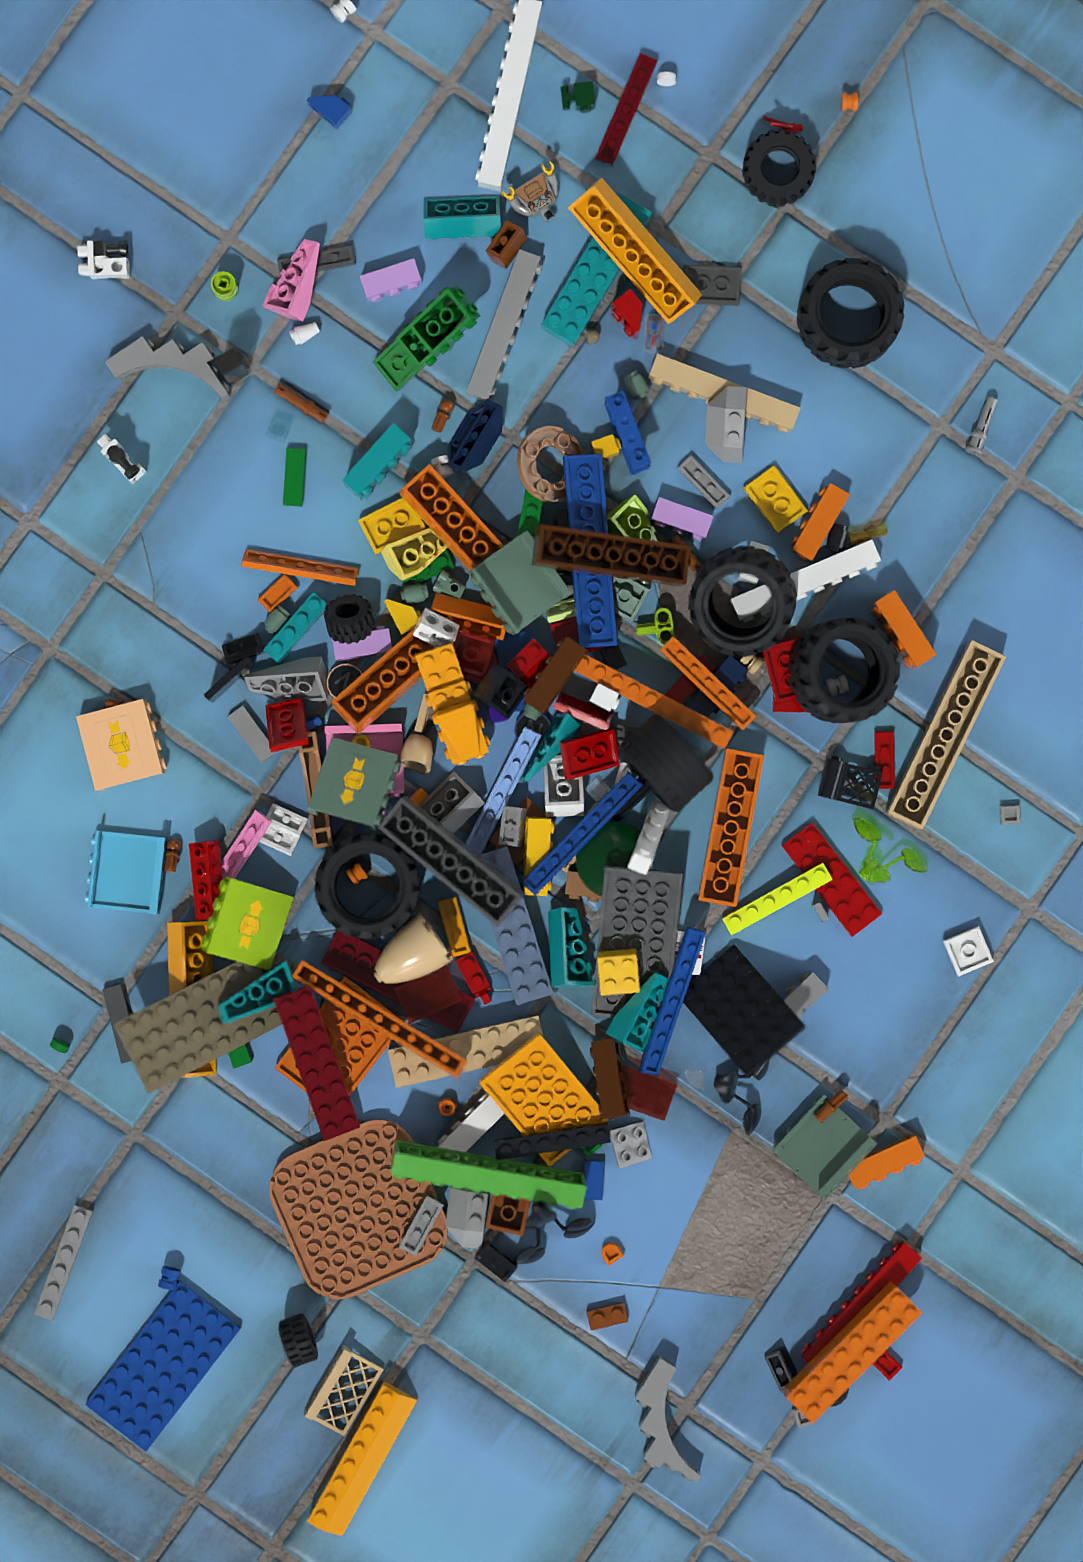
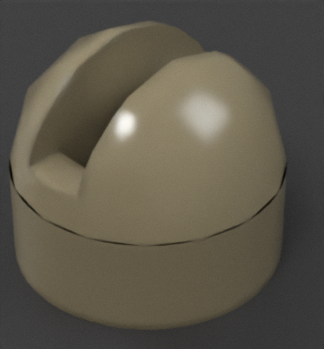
[585,328,600,344]

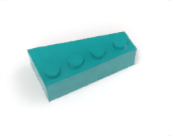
[548,907,596,989]
[216,961,296,1025]

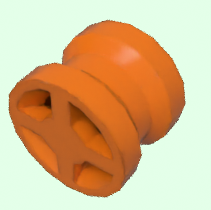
[841,92,858,111]
[345,862,368,886]

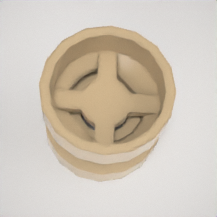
[739,655,765,675]

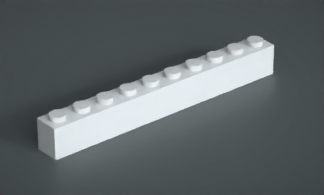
[475,0,542,191]

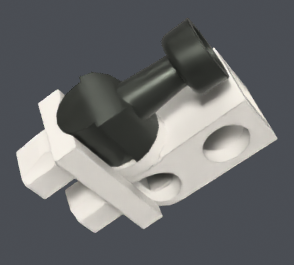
[77,241,130,279]
[97,434,147,484]

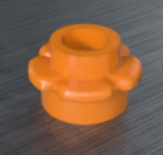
[438,1097,457,1116]

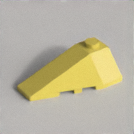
[381,528,448,581]

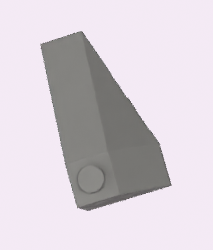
[244,656,328,702]

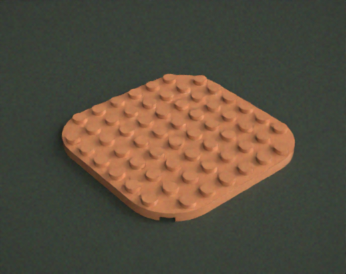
[269,1119,448,1299]

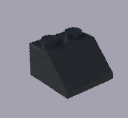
[473,663,529,720]

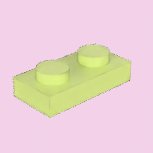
[545,598,575,623]

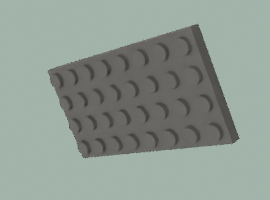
[591,865,683,1022]

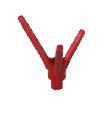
[762,116,803,133]

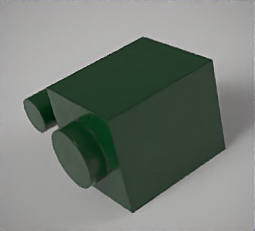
[560,81,595,113]

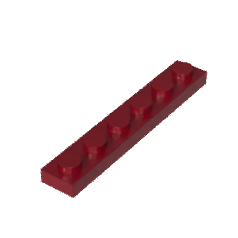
[595,53,658,167]

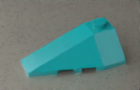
[606,972,668,1052]

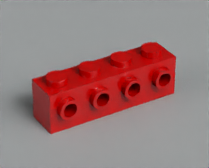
[189,841,223,920]

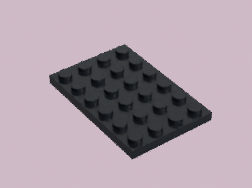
[683,945,807,1078]

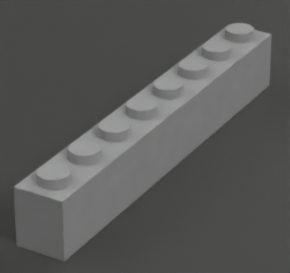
[466,249,543,401]

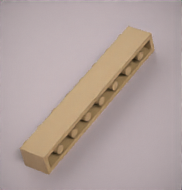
[649,354,800,433]

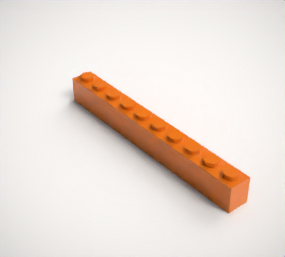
[575,654,735,749]
[292,960,468,1080]

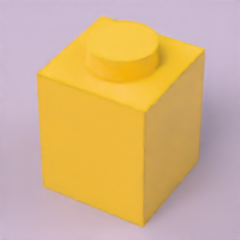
[591,434,621,461]

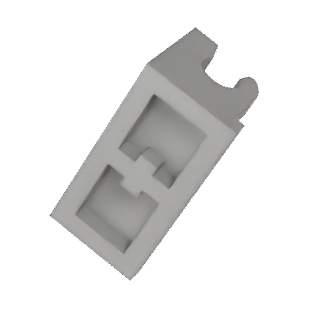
[499,806,527,847]

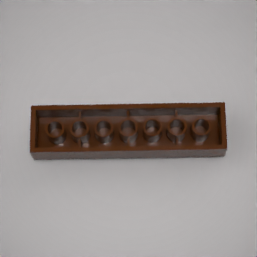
[531,524,690,587]

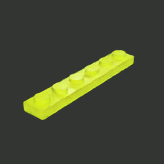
[722,863,833,935]

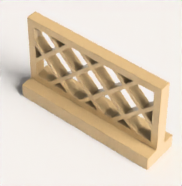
[304,1345,384,1436]

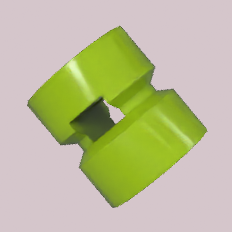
[211,271,238,301]

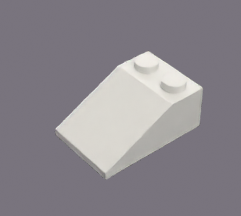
[544,755,584,817]

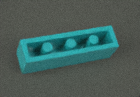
[263,592,328,664]

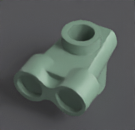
[432,570,466,599]

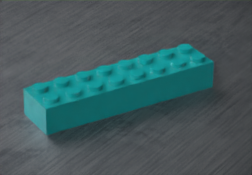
[541,193,652,348]

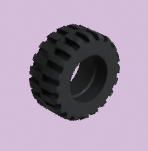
[742,129,816,207]

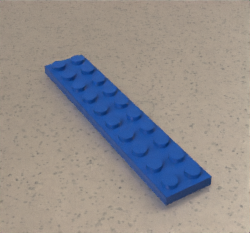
[563,454,617,648]

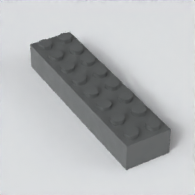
[378,796,525,927]

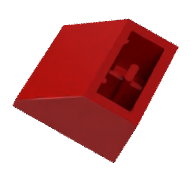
[611,289,642,340]

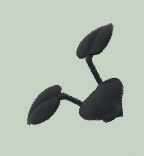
[714,1059,770,1136]
[514,1201,595,1264]

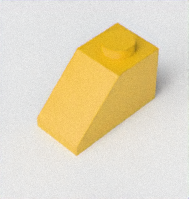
[384,599,421,636]

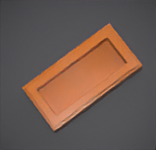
[257,574,299,613]

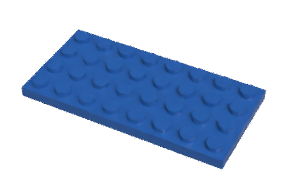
[85,1281,241,1452]

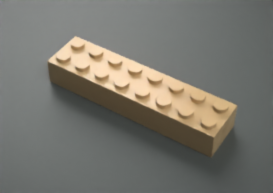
[388,1014,544,1088]

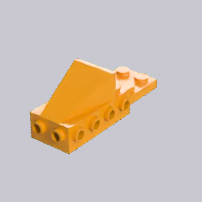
[415,642,491,765]

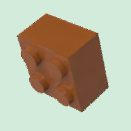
[485,1194,531,1236]

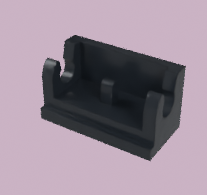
[221,633,265,665]
[474,1241,518,1282]

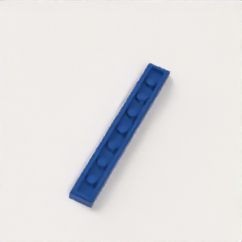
[521,772,643,896]
[639,926,706,1076]

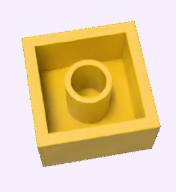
[597,949,640,995]

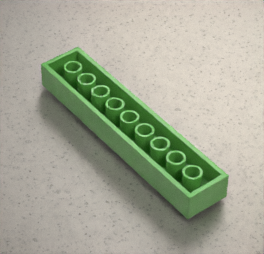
[390,1140,587,1209]

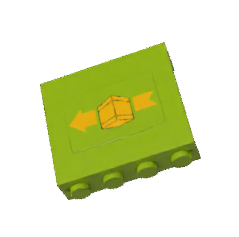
[201,876,294,971]

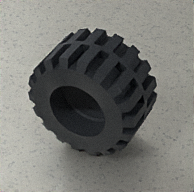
[324,594,375,644]
[278,1313,318,1367]

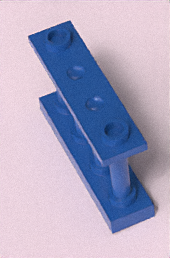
[604,391,651,476]

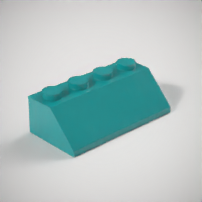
[423,195,501,240]

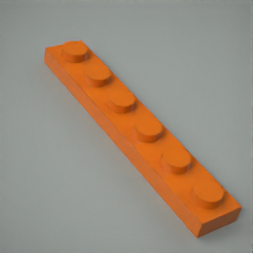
[242,549,359,586]
[660,636,757,731]

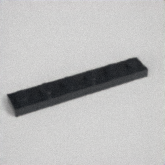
[494,1122,611,1160]

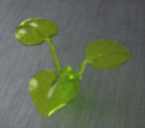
[852,817,928,884]

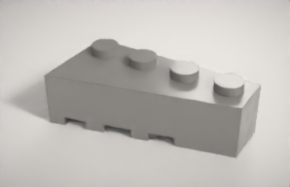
[782,971,829,1018]

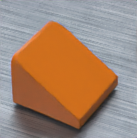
[410,788,429,806]

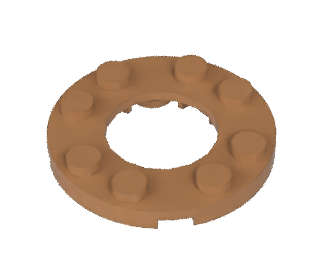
[517,426,585,503]

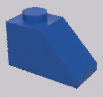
[307,95,352,130]

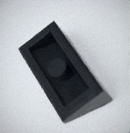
[764,1346,798,1391]

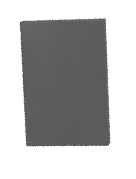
[683,264,741,306]

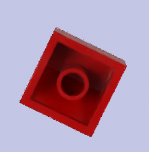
[506,639,550,687]

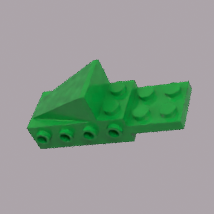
[373,286,480,391]

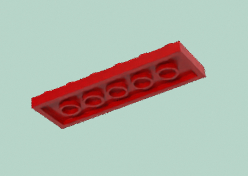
[782,823,882,937]

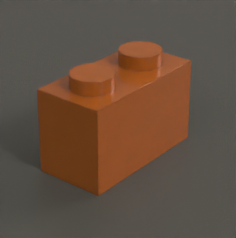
[485,220,527,269]

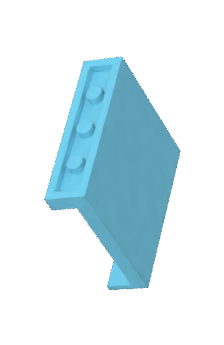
[85,831,167,915]

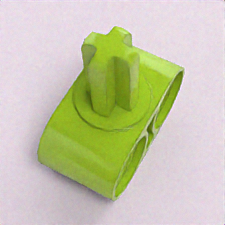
[636,608,674,645]

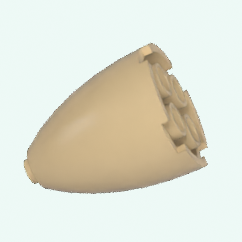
[373,912,453,984]

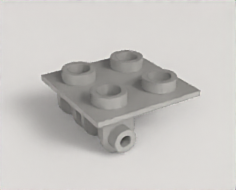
[610,1121,652,1169]

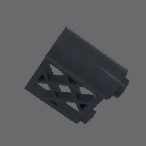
[817,756,883,810]

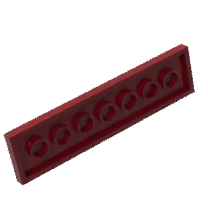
[321,931,476,1033]
[273,985,360,1141]

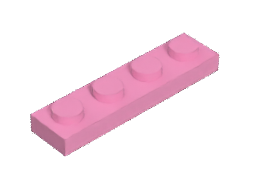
[221,810,272,880]

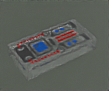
[644,314,664,354]

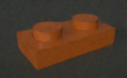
[586,1302,628,1331]

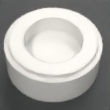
[657,72,676,86]

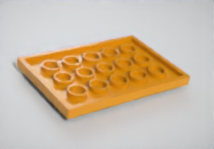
[478,1032,608,1167]

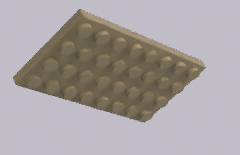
[114,961,282,1094]

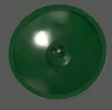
[576,822,653,897]

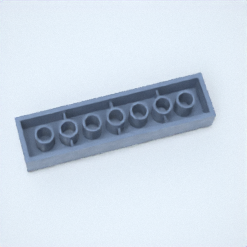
[479,846,553,1005]

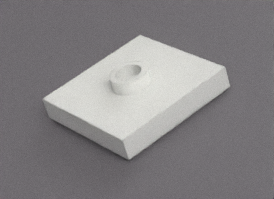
[943,926,994,977]

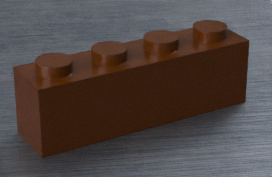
[523,636,588,714]
[590,1038,630,1119]

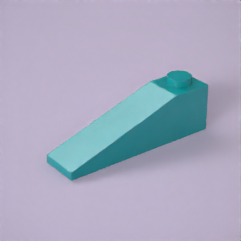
[519,713,581,782]

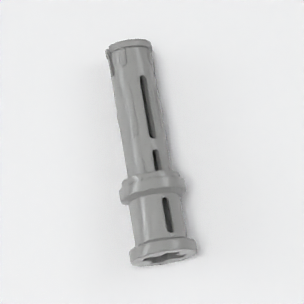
[965,397,998,456]

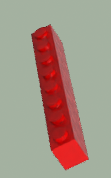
[801,1240,922,1363]

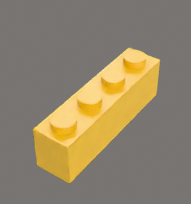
[522,817,554,896]

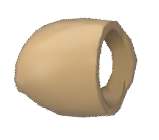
[400,734,434,775]

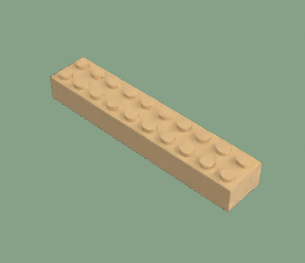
[885,640,1006,830]

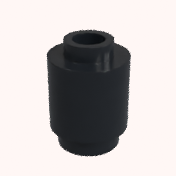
[826,523,849,553]

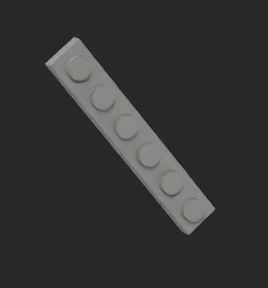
[34,1204,93,1321]

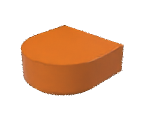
[601,1242,624,1266]

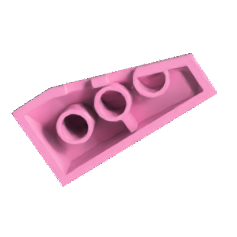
[262,239,320,322]

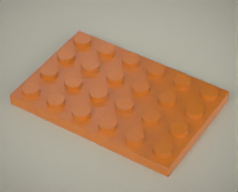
[274,976,406,1096]

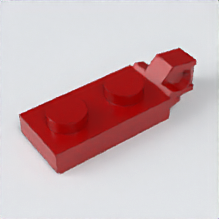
[455,952,492,1005]

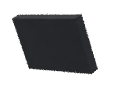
[204,657,255,703]

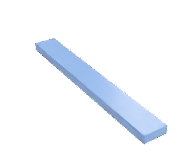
[465,726,542,855]

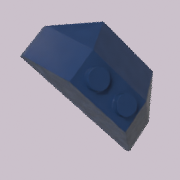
[448,399,503,473]

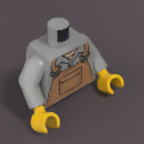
[501,160,558,222]

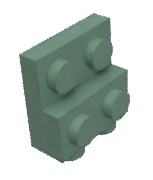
[612,577,652,622]

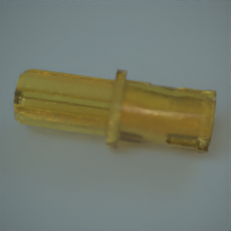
[848,524,887,545]

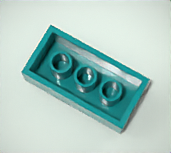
[342,423,412,501]

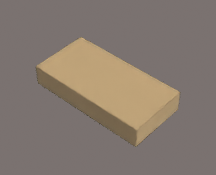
[414,694,431,733]

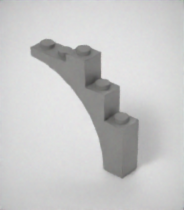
[105,336,230,401]
[635,1355,701,1482]

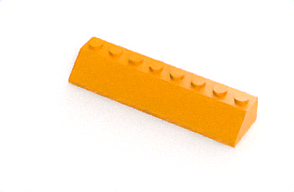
[568,177,702,324]
[167,921,216,1078]
[307,1381,418,1536]

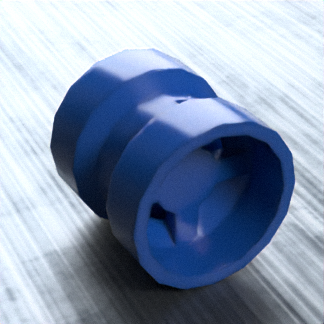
[158,1266,181,1290]

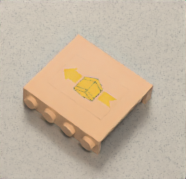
[76,699,167,791]

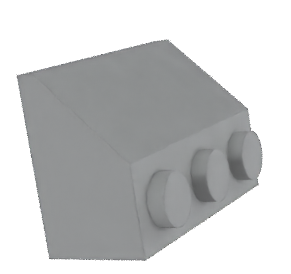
[419,772,485,834]

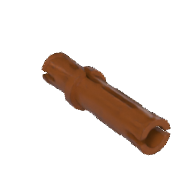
[274,383,329,424]

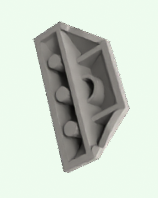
[705,386,747,463]
[446,1186,488,1249]

